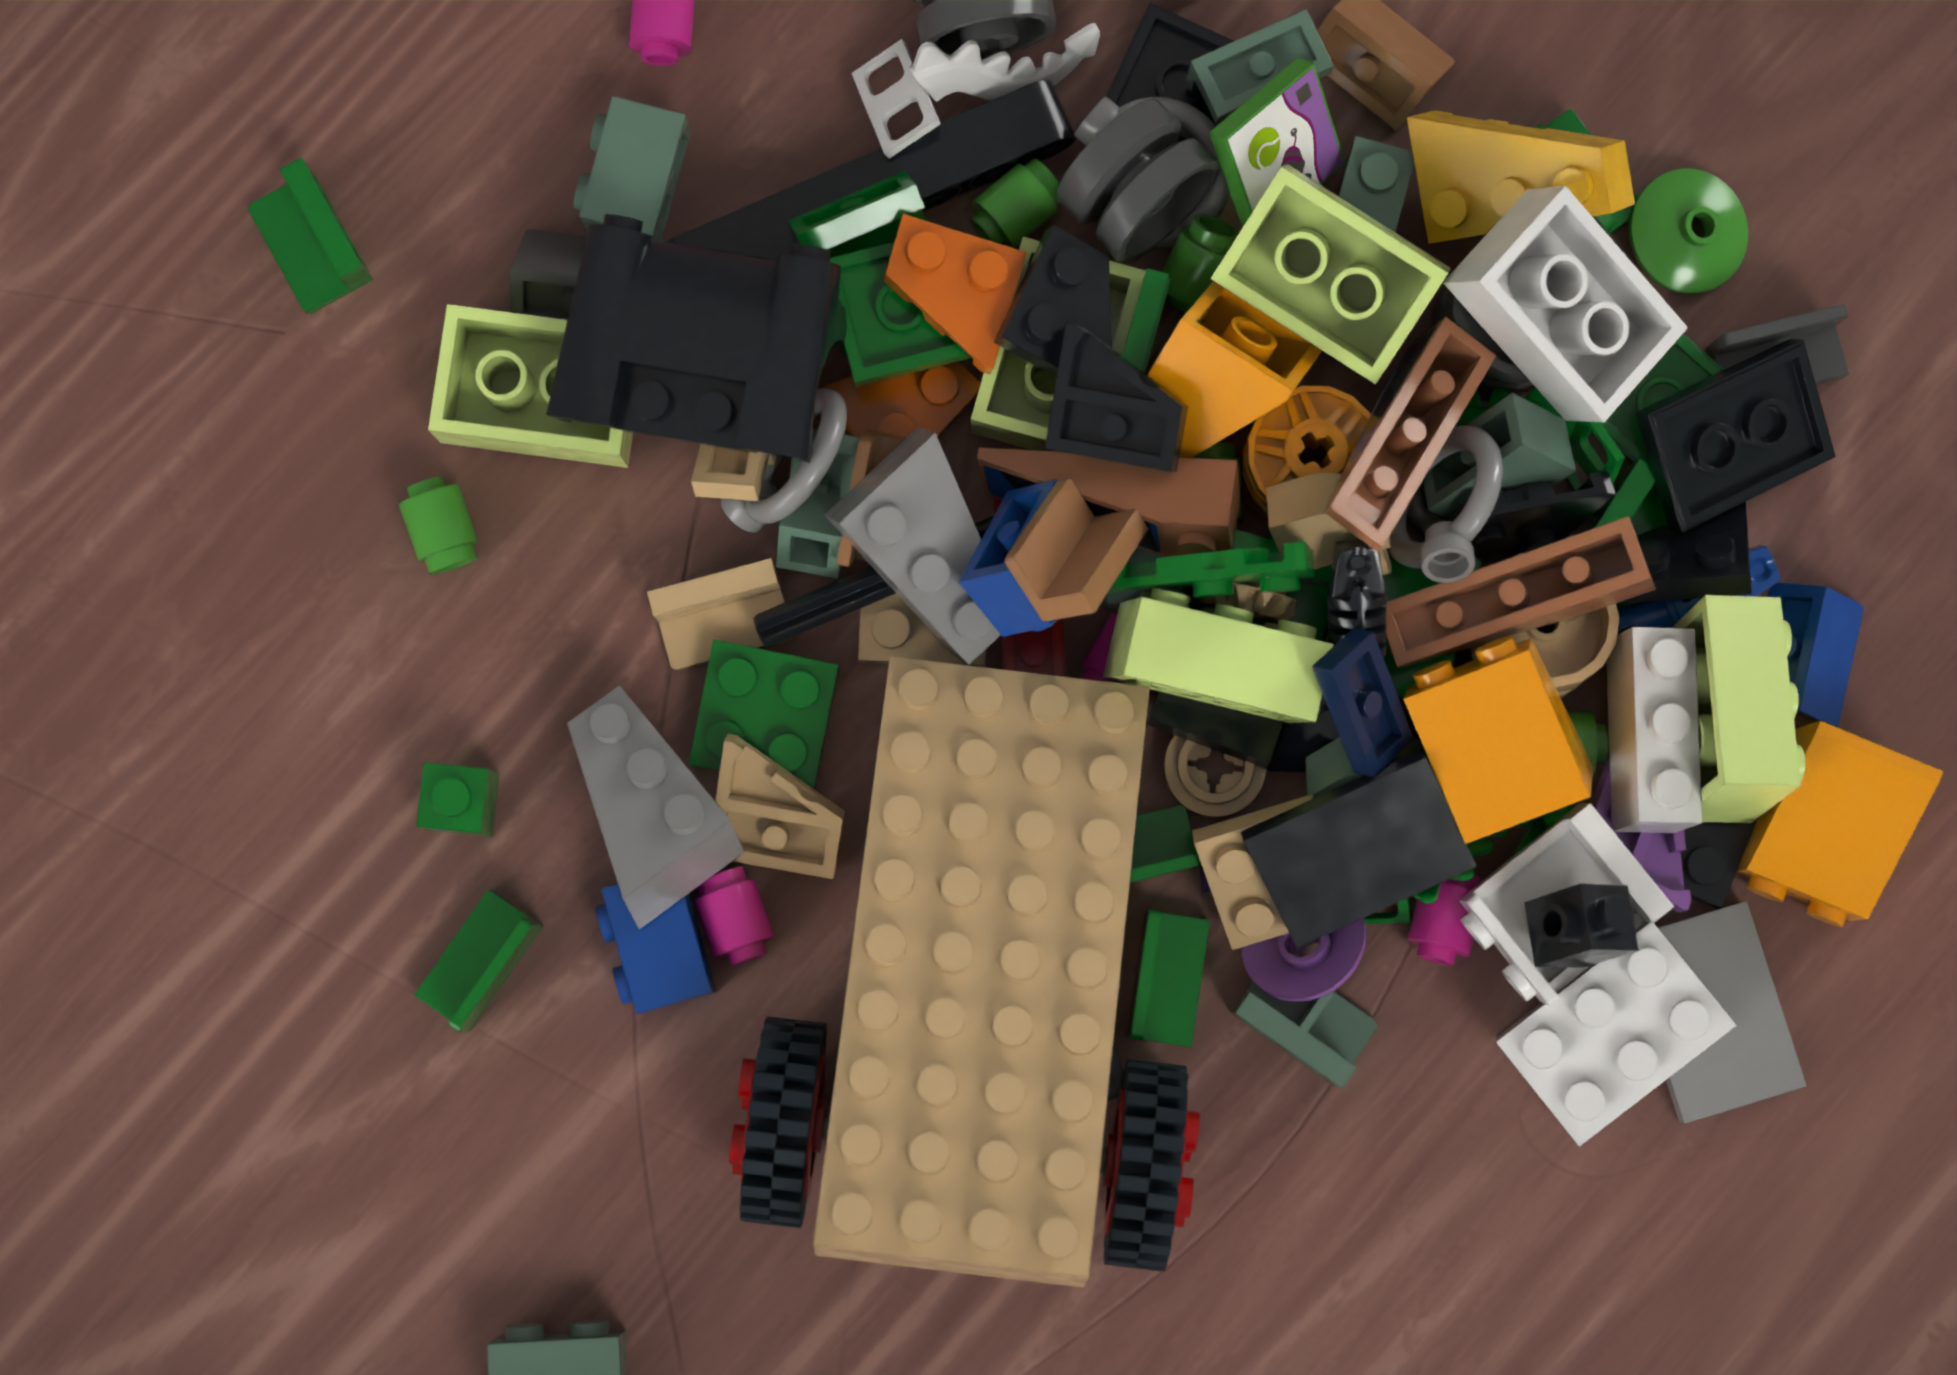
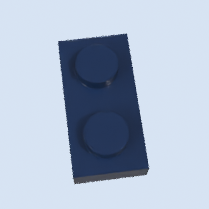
[1312,628,1414,778]

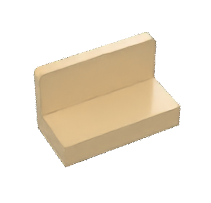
[647,558,793,671]

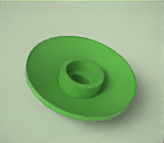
[1628,168,1748,294]

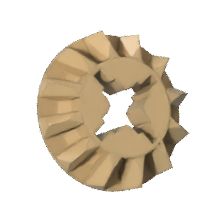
[1192,581,1297,621]
[1164,735,1266,818]

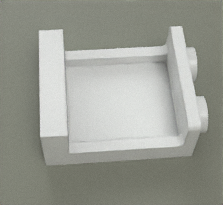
[1458,803,1674,1005]

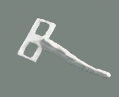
[851,23,1100,159]

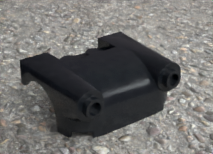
[546,214,847,463]

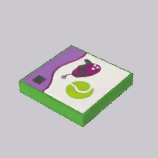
[1209,57,1346,228]

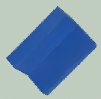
[1767,582,1864,727]

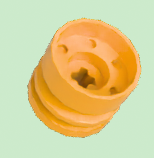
[1239,386,1371,524]

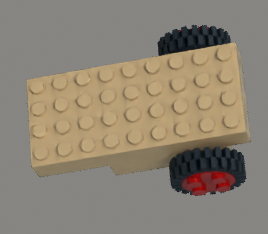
[729,656,1200,1288]

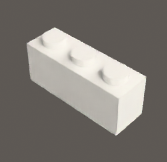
[1606,627,1702,833]

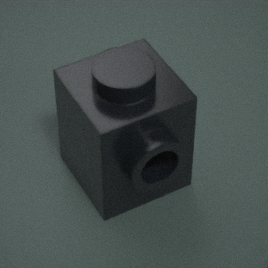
[1524,884,1639,968]

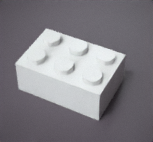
[1443,186,1688,422]
[1496,922,1737,1147]

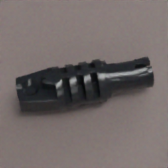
[1327,539,1387,657]

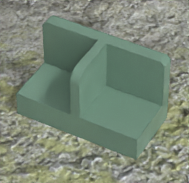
[1186,9,1334,125]
[1230,981,1378,1089]

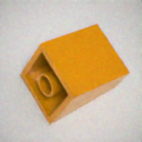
[1148,281,1322,458]
[1404,636,1593,844]
[1736,721,1944,927]

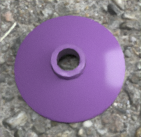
[1241,918,1366,1002]

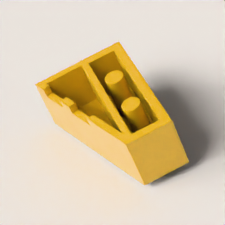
[1407,110,1635,244]

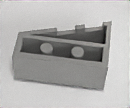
[825,427,1000,665]
[567,685,744,930]

